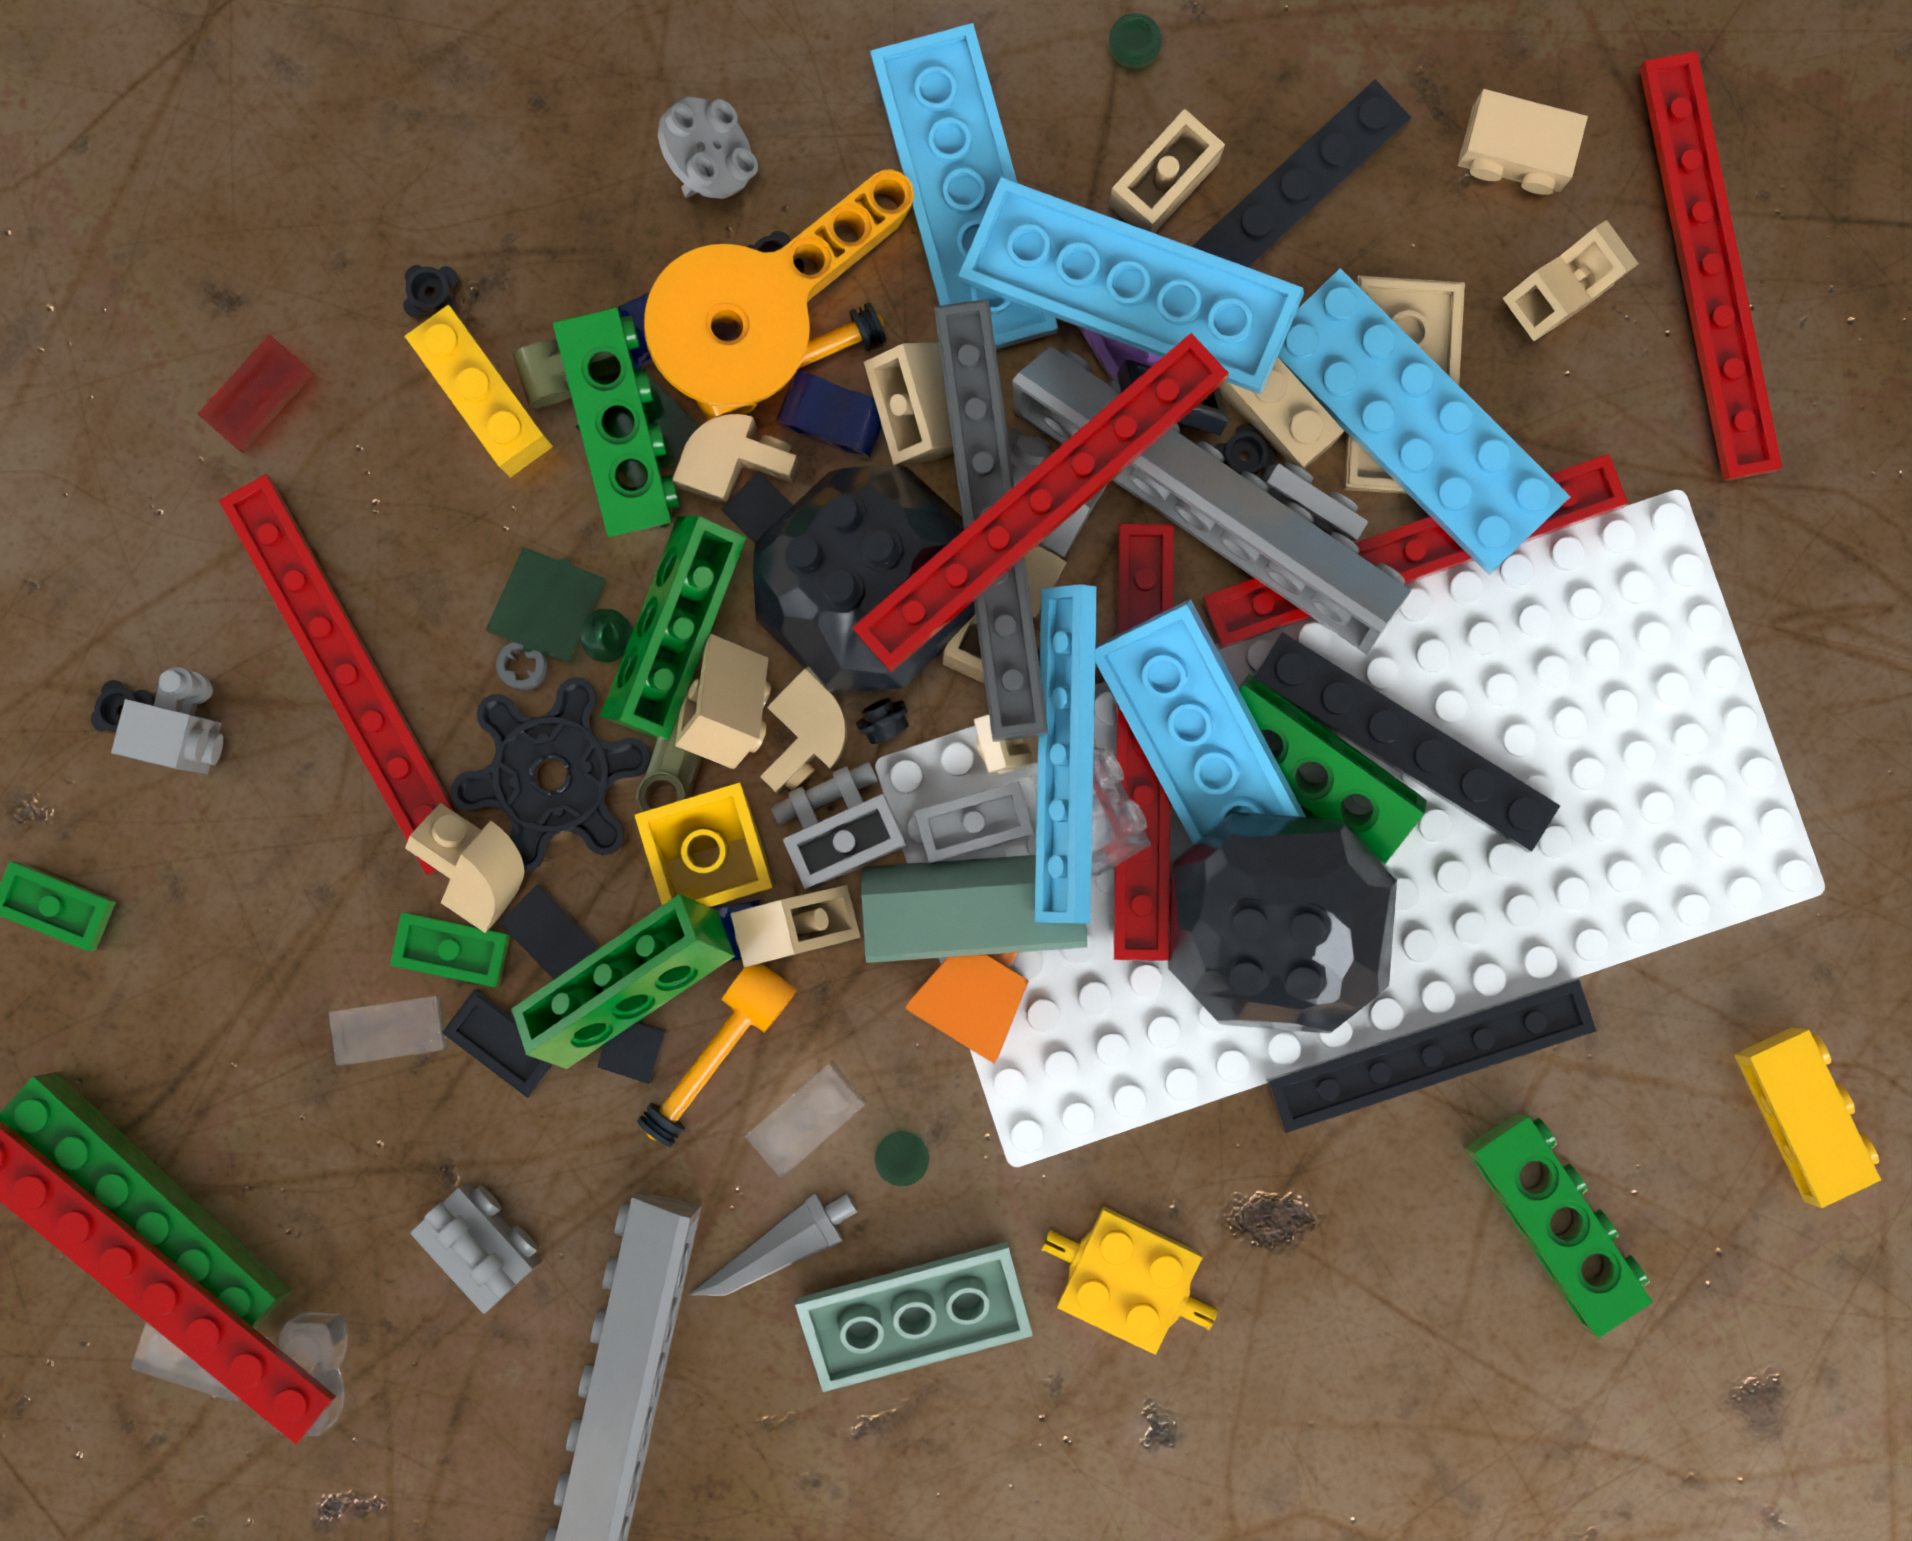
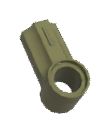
[513,340,621,408]
[636,716,702,812]

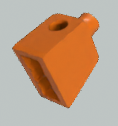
[905,952,1029,1064]

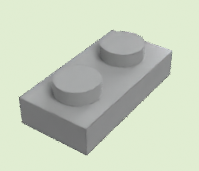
[1259,462,1369,541]
[914,781,1034,864]

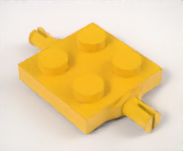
[1041,1206,1218,1355]

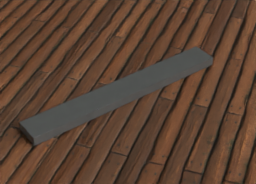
[934,299,1049,742]

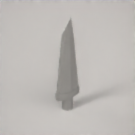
[689,1193,858,1296]

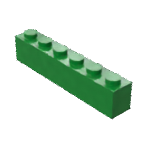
[0,1072,293,1330]

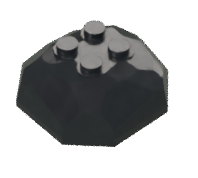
[753,465,975,693]
[1168,812,1397,1034]

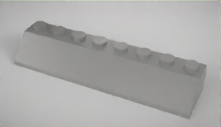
[1012,346,1411,655]
[545,1191,702,1541]

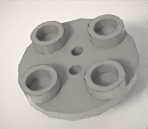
[658,97,758,199]

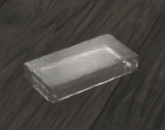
[329,995,447,1066]

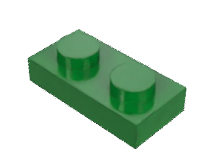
[0,861,116,952]
[390,912,511,988]

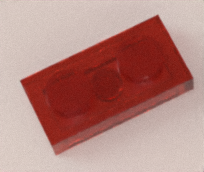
[197,334,314,453]

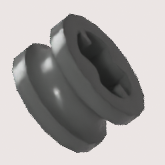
[496,640,549,691]

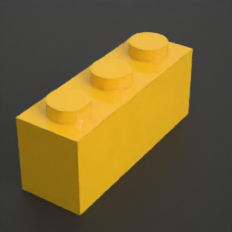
[405,304,554,478]
[1734,1027,1881,1208]

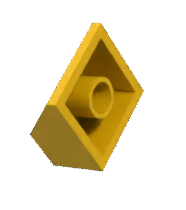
[634,782,775,907]

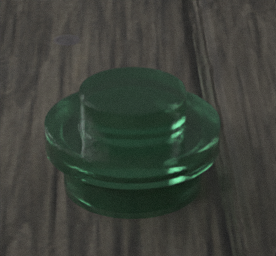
[1109,13,1162,68]
[581,609,633,663]
[875,1131,929,1186]

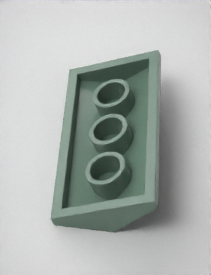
[861,855,1087,963]
[794,1242,1033,1392]

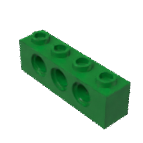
[553,306,680,537]
[600,516,747,740]
[1238,673,1427,864]
[512,894,735,1069]
[1464,1112,1653,1339]

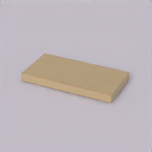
[1343,276,1465,494]

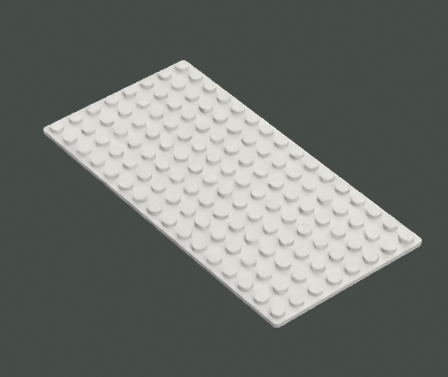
[875,490,1825,1167]

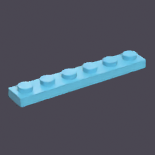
[1035,584,1097,924]

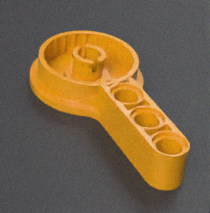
[644,169,914,407]

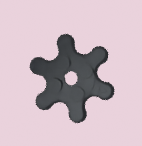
[451,677,650,872]

